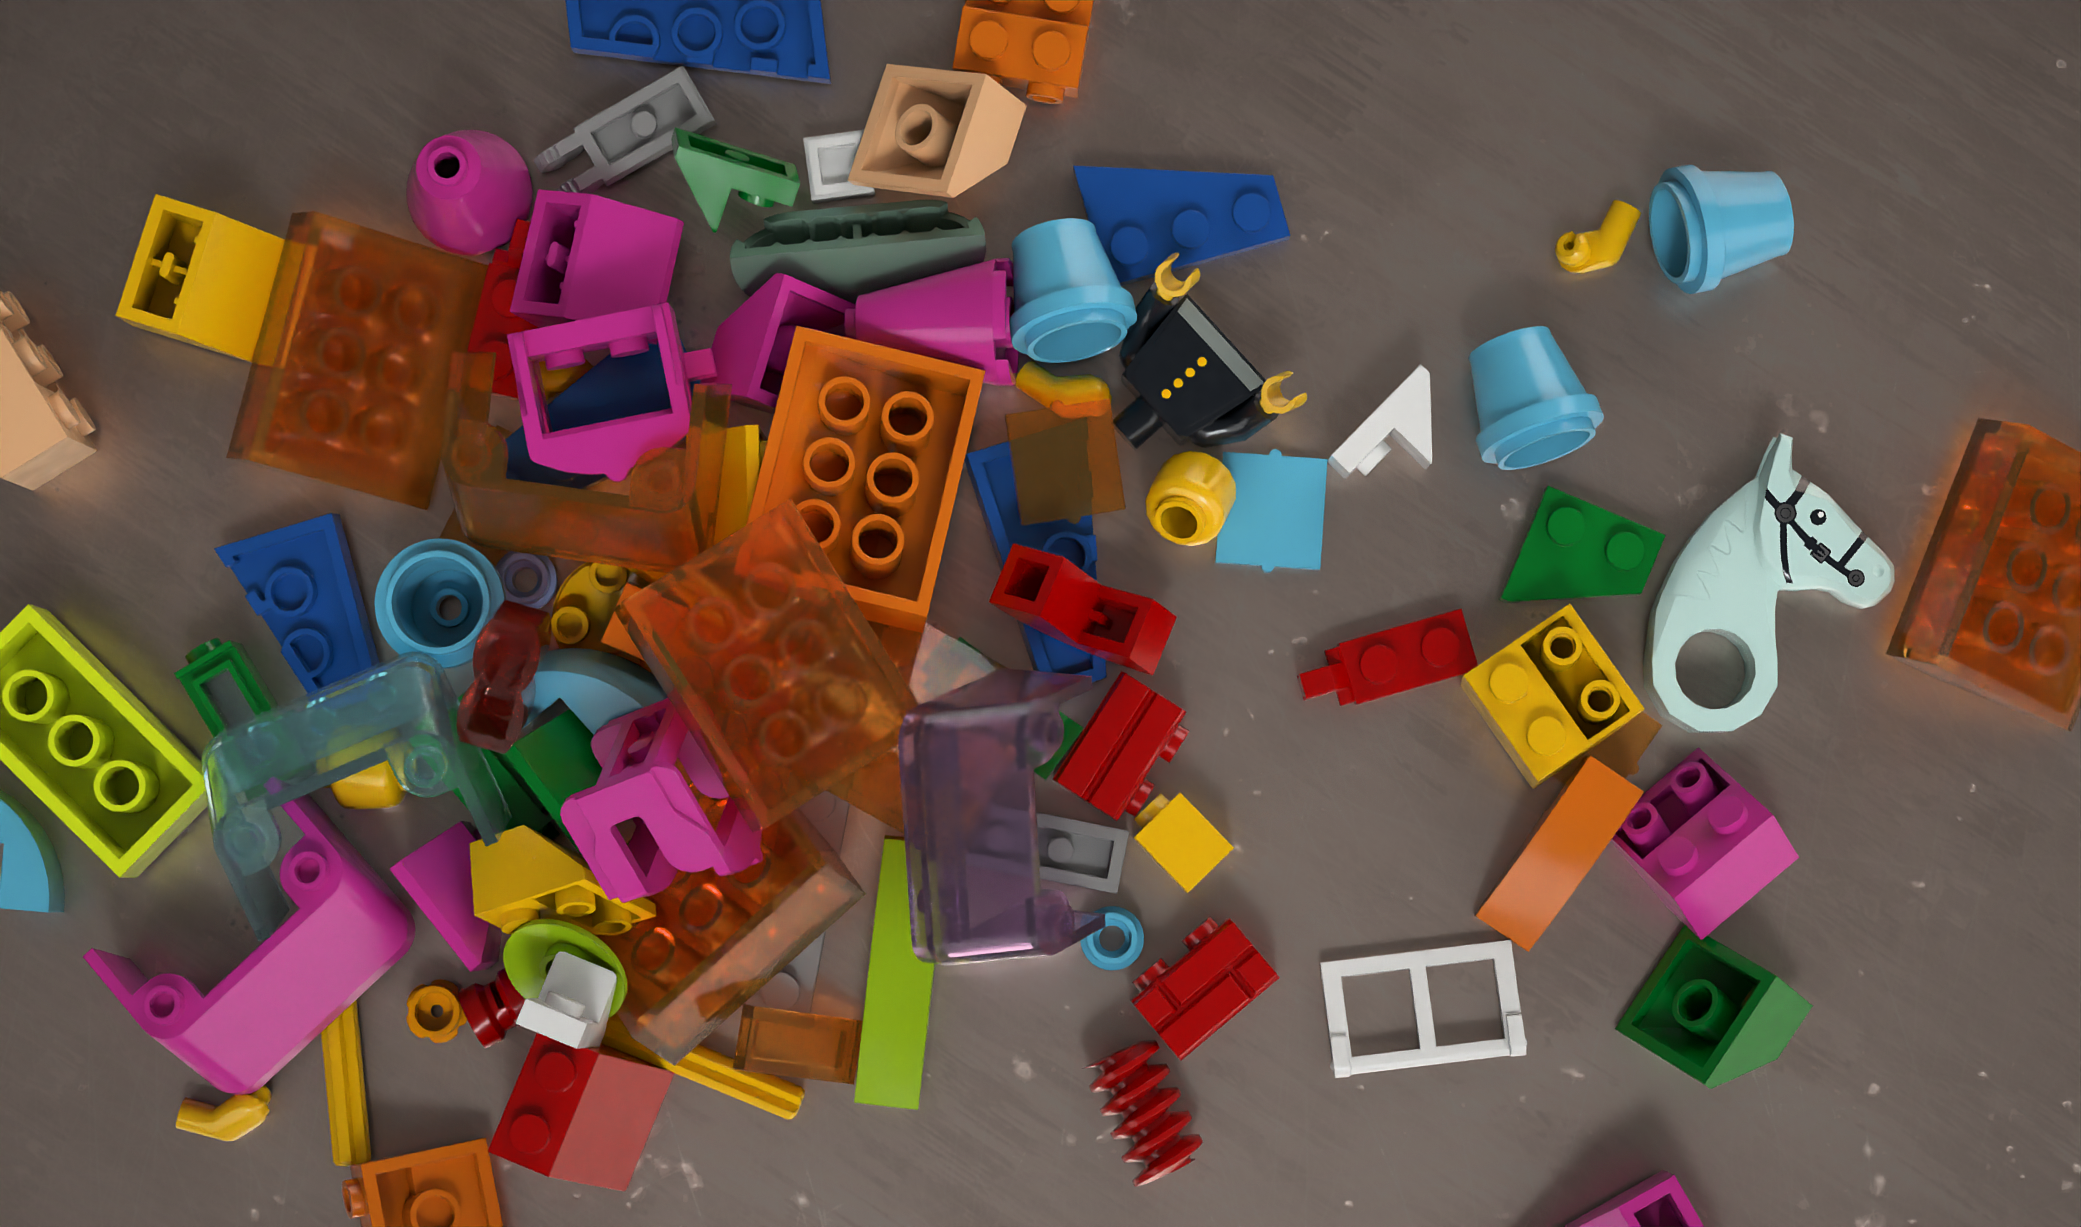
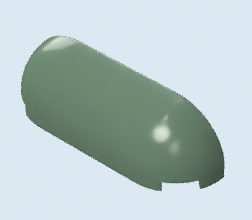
[730,200,986,304]

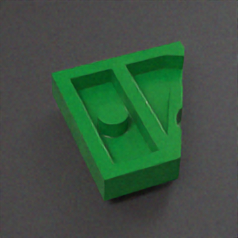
[1498,486,1666,604]

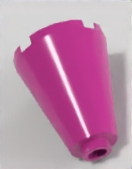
[406,130,534,257]
[844,258,1019,386]

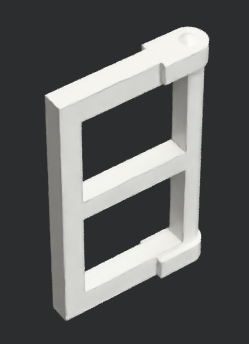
[1320,940,1527,1078]

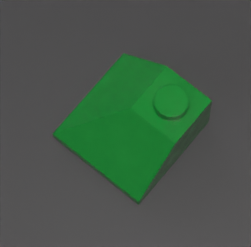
[503,709,602,856]
[1615,925,1813,1089]

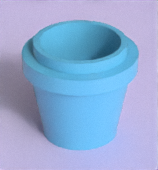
[1649,164,1794,294]
[1010,218,1137,363]
[1468,326,1604,470]
[374,538,507,669]

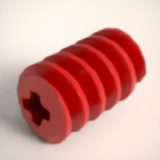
[1082,1040,1203,1187]

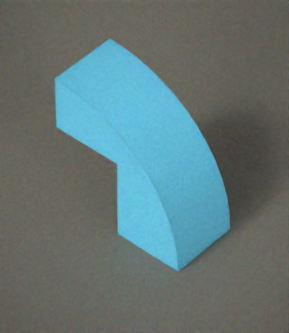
[482,648,676,735]
[0,789,65,913]

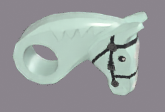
[1643,433,1895,733]

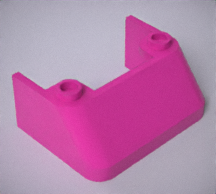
[83,779,416,1095]

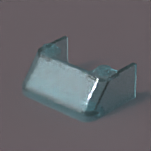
[201,651,512,942]

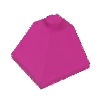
[699,273,856,415]
[390,821,502,972]

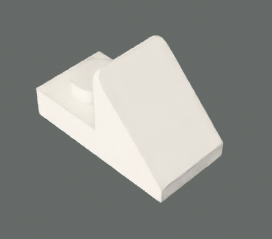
[1328,364,1432,479]
[516,952,617,1049]

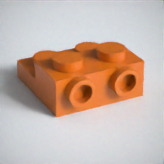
[952,0,1094,104]
[342,1138,503,1227]

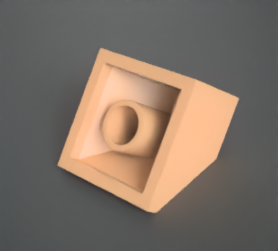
[848,64,1027,198]

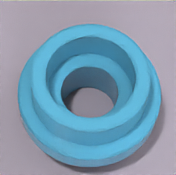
[1080,906,1144,970]

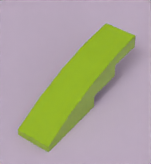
[854,835,949,1110]

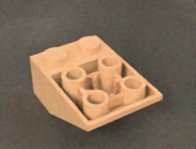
[0,290,98,491]

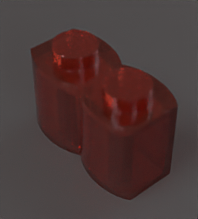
[456,600,552,754]

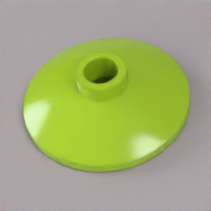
[503,919,628,1019]

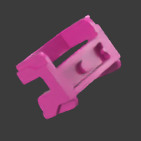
[507,302,717,482]
[560,692,763,903]

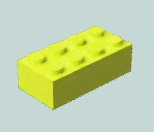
[0,604,227,878]

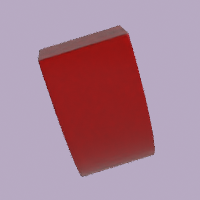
[989,543,1177,675]

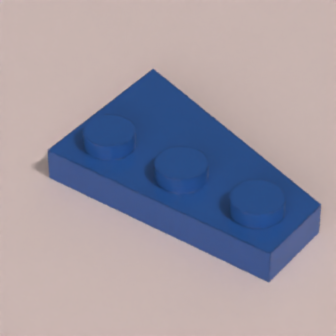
[1073,165,1290,286]
[214,513,389,715]

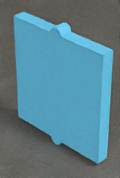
[1215,449,1328,573]

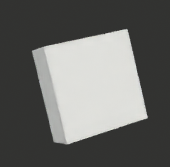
[803,130,875,204]

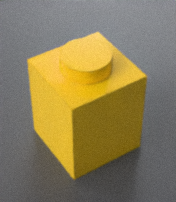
[1133,793,1234,893]

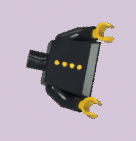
[1110,253,1307,450]

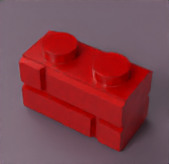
[1052,671,1190,821]
[1130,916,1280,1061]

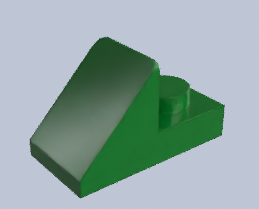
[671,127,800,233]

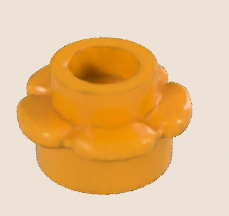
[406,979,467,1043]

